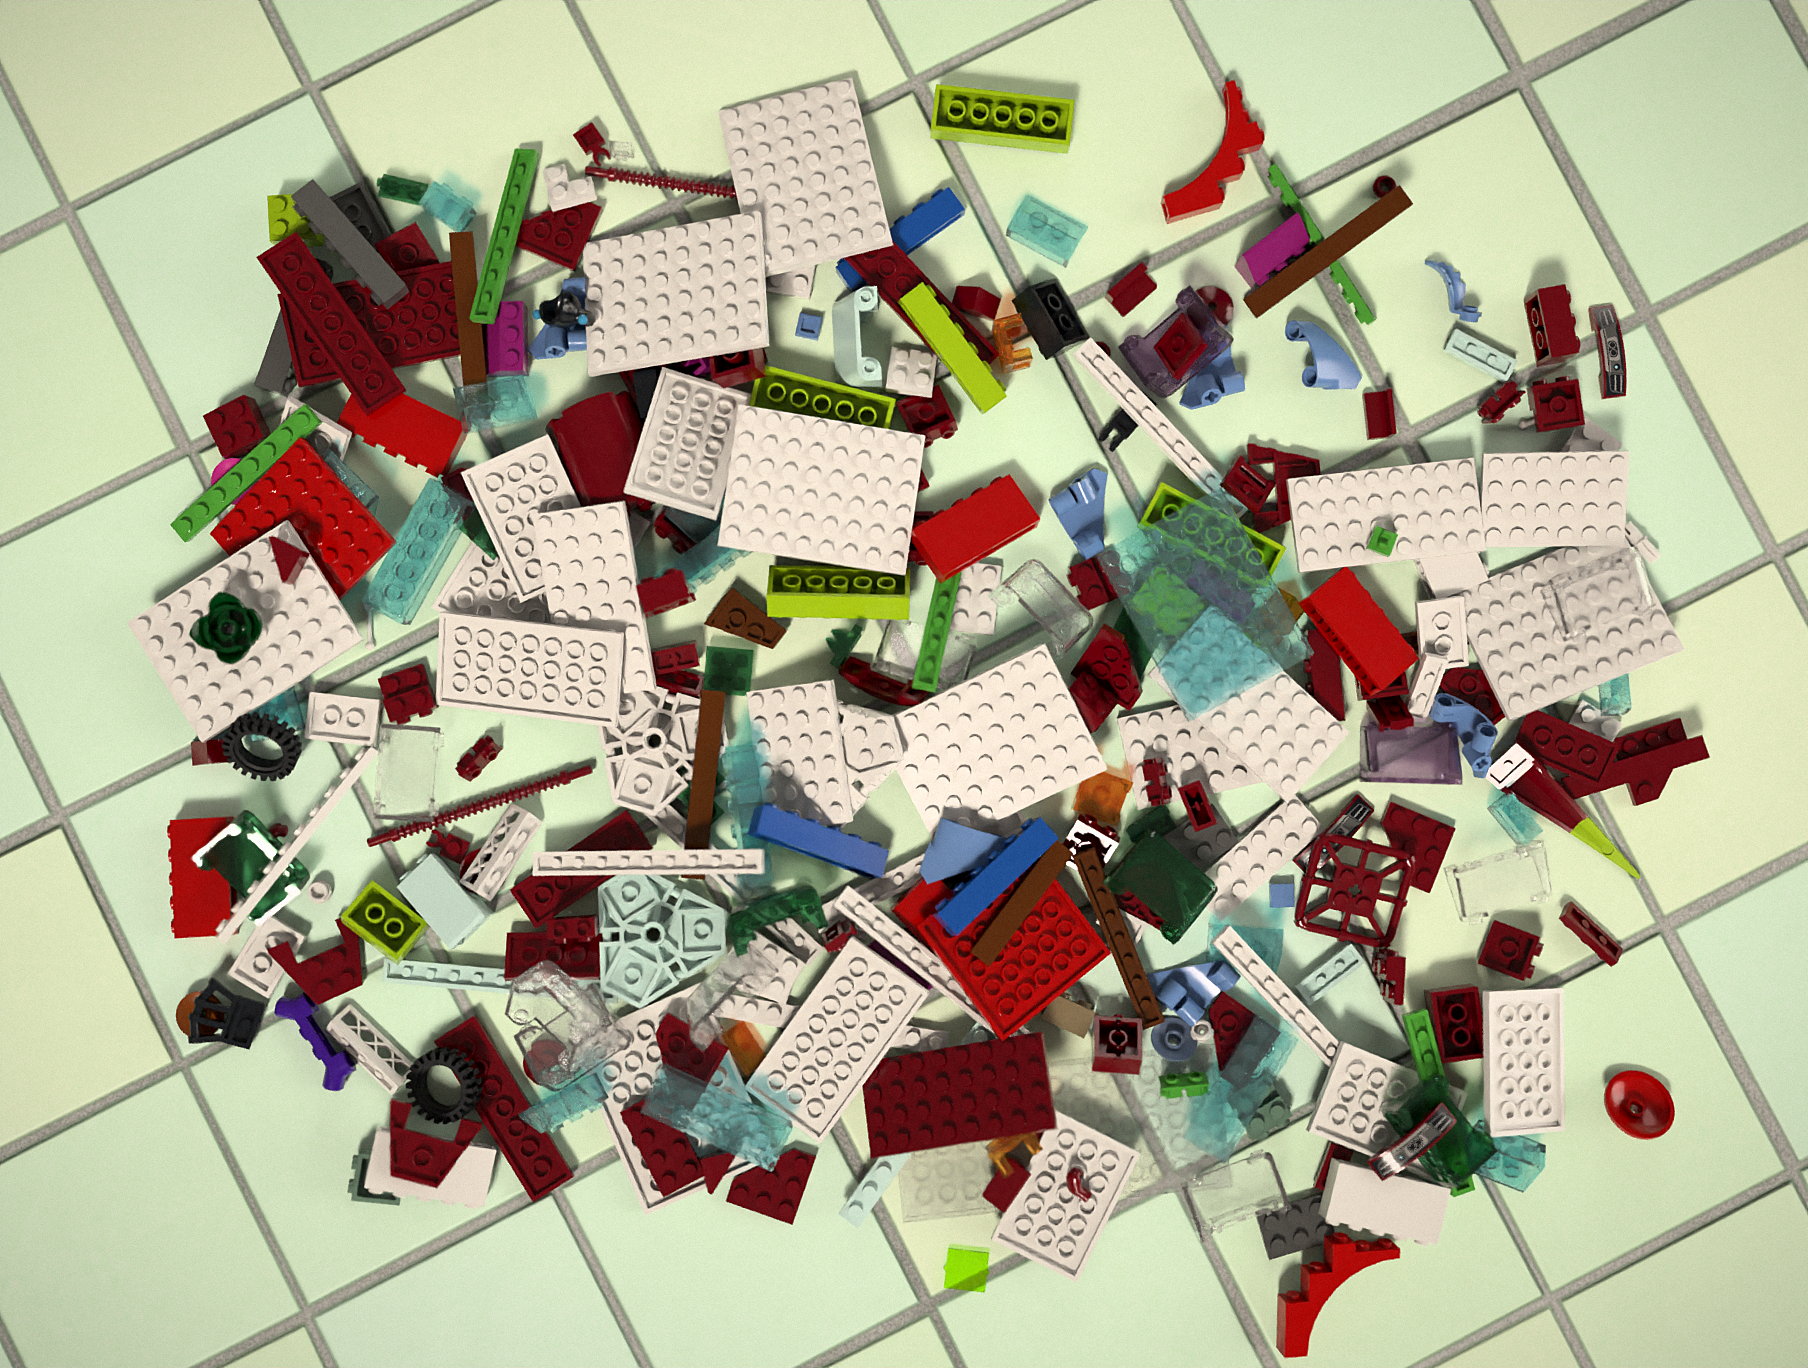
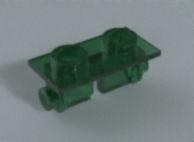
[377,174,429,207]

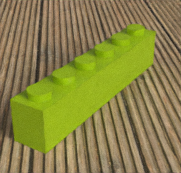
[898,282,1007,415]

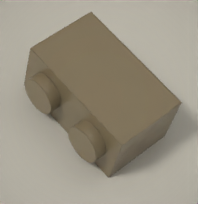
[1040,992,1096,1038]

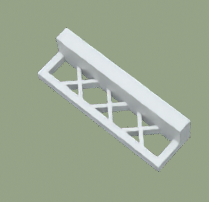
[459,803,543,902]
[325,1004,413,1096]

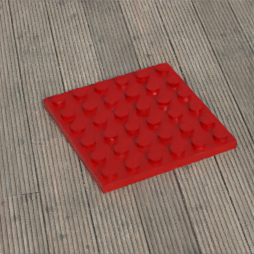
[209,438,397,601]
[915,857,1111,1042]

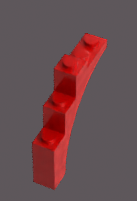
[1160,80,1265,224]
[1276,1232,1401,1358]

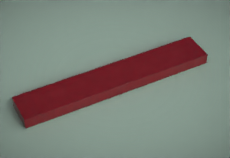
[1561,735,1710,799]

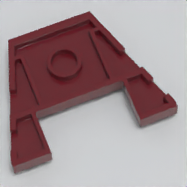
[1246,443,1321,533]
[267,918,363,1005]
[390,1098,482,1189]

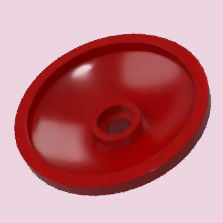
[1604,1070,1675,1140]

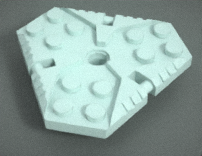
[598,875,726,1009]

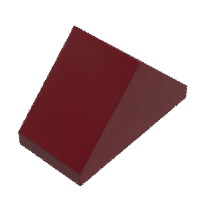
[952,286,1001,322]
[269,536,310,585]
[191,739,228,766]
[1177,780,1217,832]
[700,1147,739,1195]

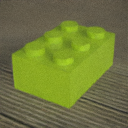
[340,880,429,965]

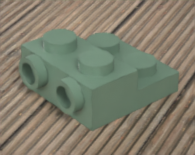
[1225,1072,1293,1141]
[347,1149,401,1206]

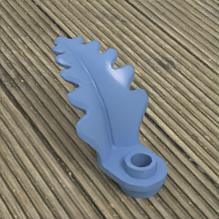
[1425,260,1482,322]

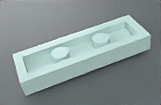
[1443,329,1518,383]
[1294,943,1365,1005]

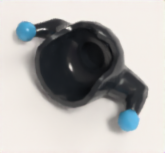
[532,291,596,328]

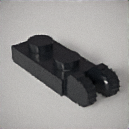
[1098,389,1157,452]

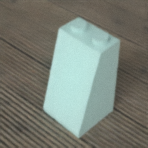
[397,853,494,950]

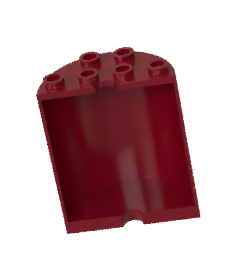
[545,391,657,518]

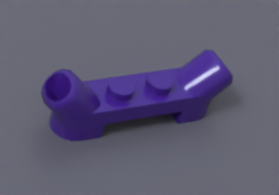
[274,992,356,1091]

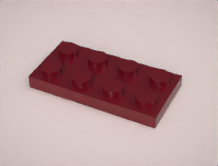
[1513,710,1621,789]
[504,932,602,981]
[620,1089,704,1197]

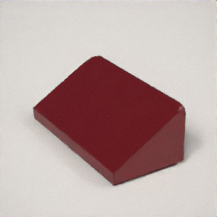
[655,670,706,699]
[982,1157,1031,1213]

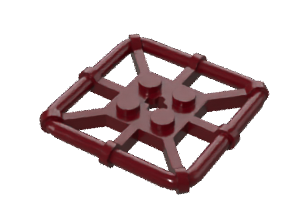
[1293,832,1416,948]

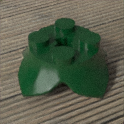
[189,592,263,665]

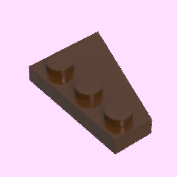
[704,587,788,649]

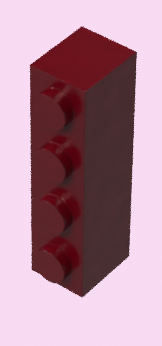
[1300,629,1345,722]

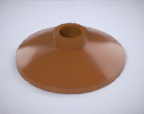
[176,991,224,1036]

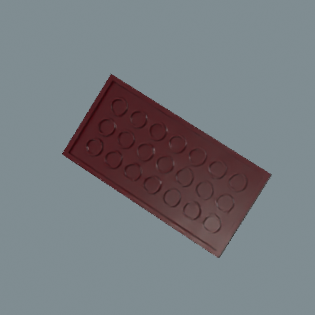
[277,261,485,388]
[862,1032,1058,1159]

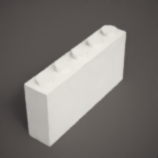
[1413,552,1489,600]
[364,1126,496,1209]
[1318,1158,1451,1246]

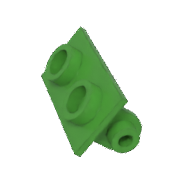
[1158,1071,1209,1099]

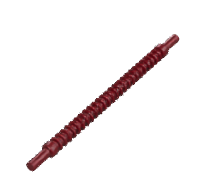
[585,166,738,200]
[367,765,593,847]

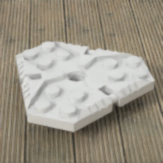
[597,686,730,817]
[825,700,905,829]

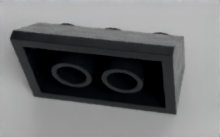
[1011,278,1090,360]

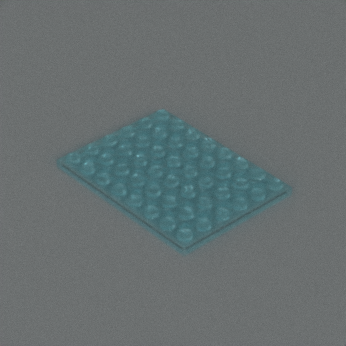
[1096,488,1314,722]

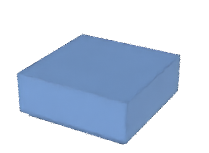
[795,312,823,341]
[1269,883,1295,908]

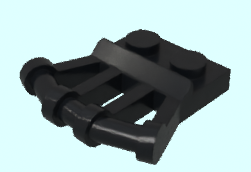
[188,977,265,1049]

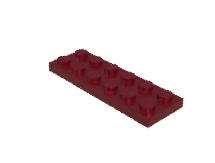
[510,810,654,929]

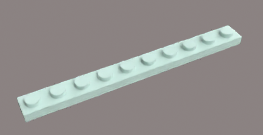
[382,958,618,1004]
[839,1021,996,1228]

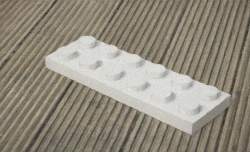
[1188,795,1325,922]

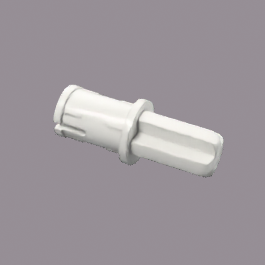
[1625,521,1661,563]

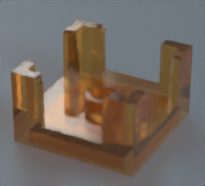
[991,313,1033,374]
[1071,771,1133,826]
[985,1133,1043,1178]

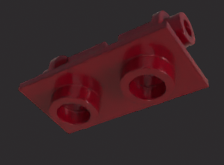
[1477,380,1526,424]
[455,735,503,782]
[1142,757,1172,807]

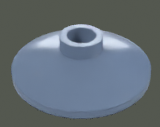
[1151,1017,1198,1062]

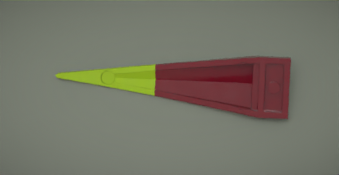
[1486,740,1640,879]

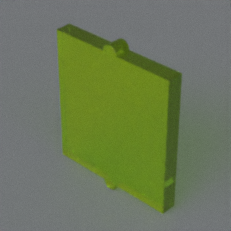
[943,1248,989,1293]

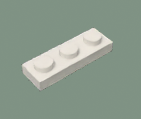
[1405,652,1449,723]

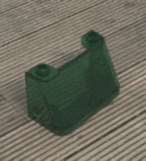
[191,810,310,926]
[1101,830,1218,945]
[724,882,828,957]
[1381,1073,1499,1188]

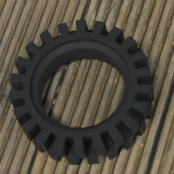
[222,712,302,781]
[406,1047,482,1125]

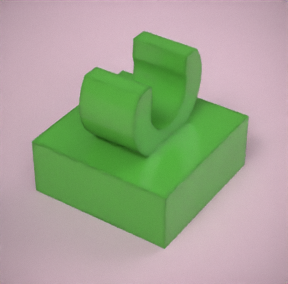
[1366,526,1398,557]

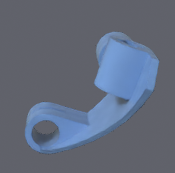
[527,277,587,360]
[1285,320,1362,390]
[1179,324,1245,410]
[1048,468,1107,560]
[1429,693,1498,778]
[920,818,1007,884]
[1146,960,1241,1027]

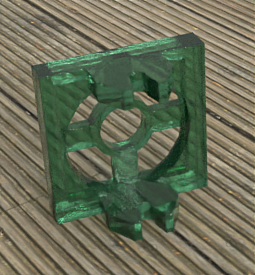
[825,624,864,670]

